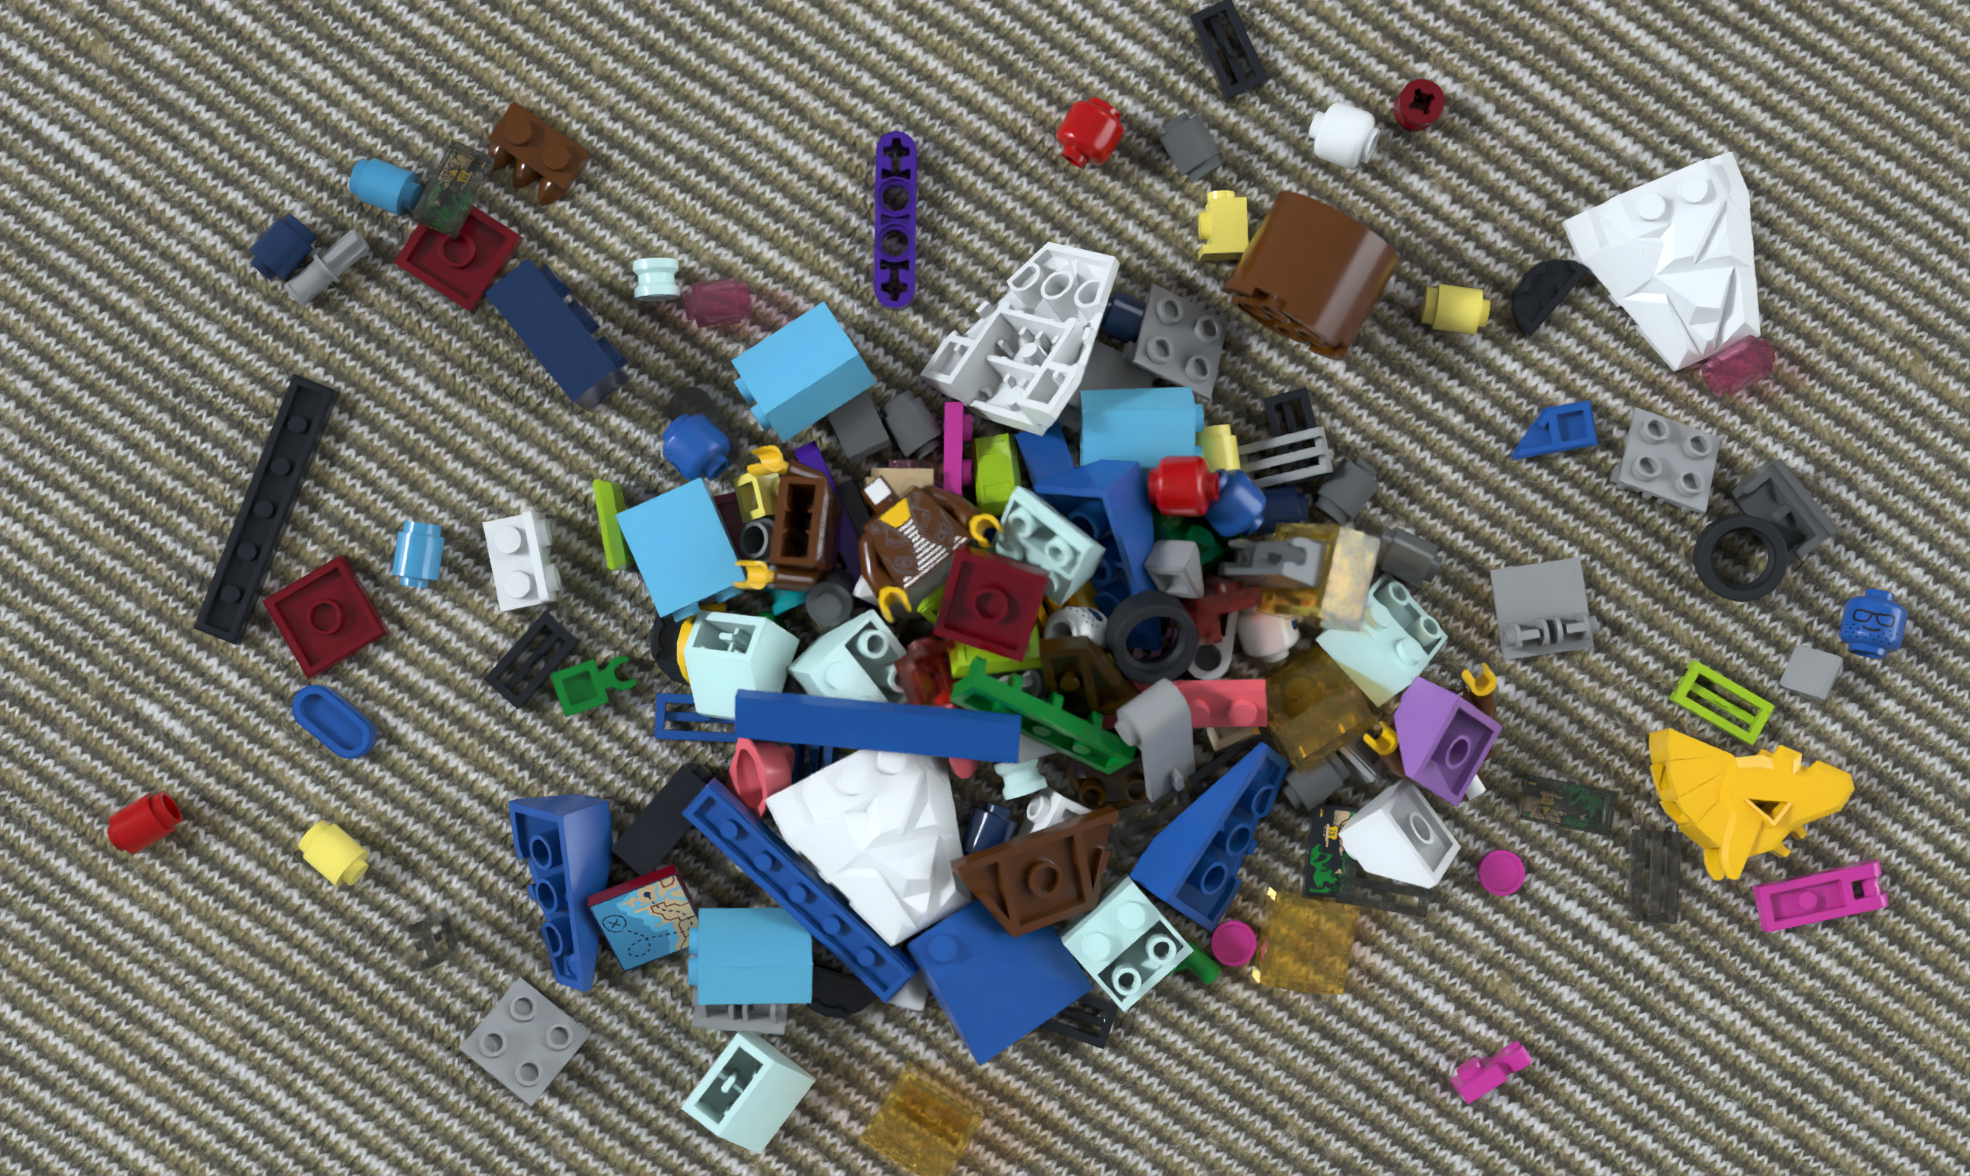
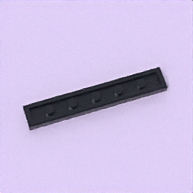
[193,374,340,645]

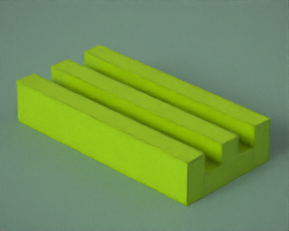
[1668,660,1775,746]

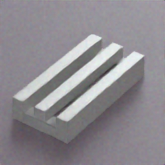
[1238,427,1333,489]

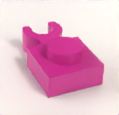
[1449,1040,1533,1104]

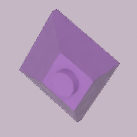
[1394,675,1503,807]

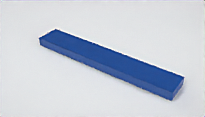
[735,689,1022,764]
[681,777,919,1003]

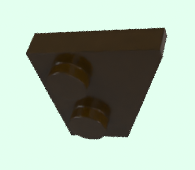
[1039,635,1141,718]

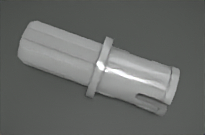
[284,230,369,307]

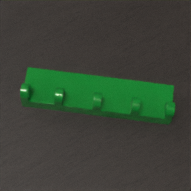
[950,655,1136,775]

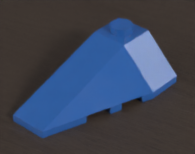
[1034,460,1163,651]
[1129,742,1290,932]
[508,794,613,992]

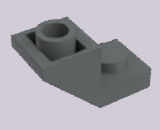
[827,389,892,464]

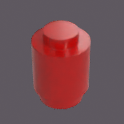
[107,791,182,855]

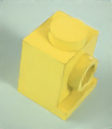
[1198,190,1248,261]
[732,472,780,524]

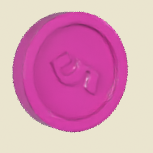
[1477,849,1525,896]
[1210,920,1257,966]

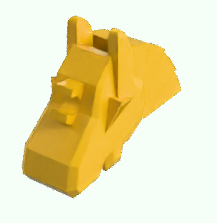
[1649,728,1855,881]

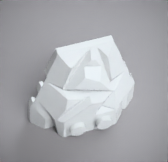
[1562,151,1761,371]
[920,242,1120,436]
[765,749,972,946]

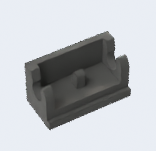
[1726,458,1839,562]
[1218,537,1328,589]

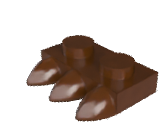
[487,101,592,206]

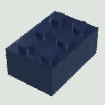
[485,258,631,412]

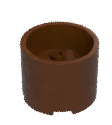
[1222,191,1400,360]

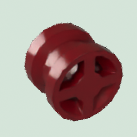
[1393,79,1445,132]

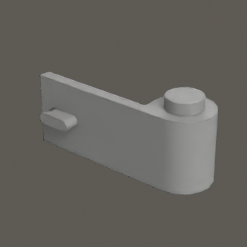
[1183,549,1252,680]
[1115,678,1195,803]

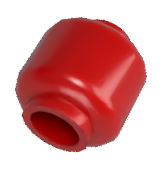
[1056,97,1124,169]
[1148,455,1220,517]

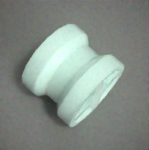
[632,258,680,301]
[994,758,1048,800]

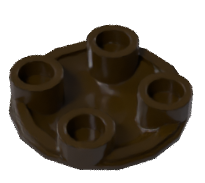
[1066,729,1149,810]

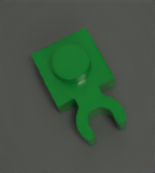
[550,655,637,718]

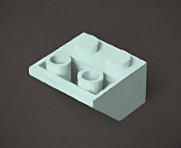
[989,486,1106,606]
[1316,572,1448,707]
[683,610,800,721]
[786,610,929,704]
[1058,873,1194,1012]
[681,1031,816,1154]

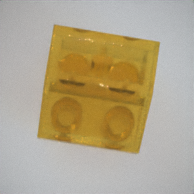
[858,1059,985,1176]

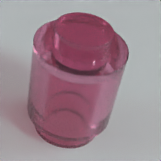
[684,278,752,329]
[1701,335,1776,397]

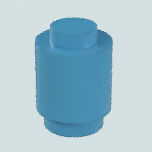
[349,158,423,216]
[392,521,445,589]

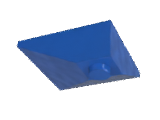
[903,899,1094,1066]

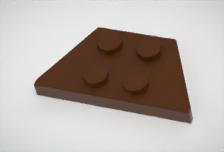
[950,805,1119,938]

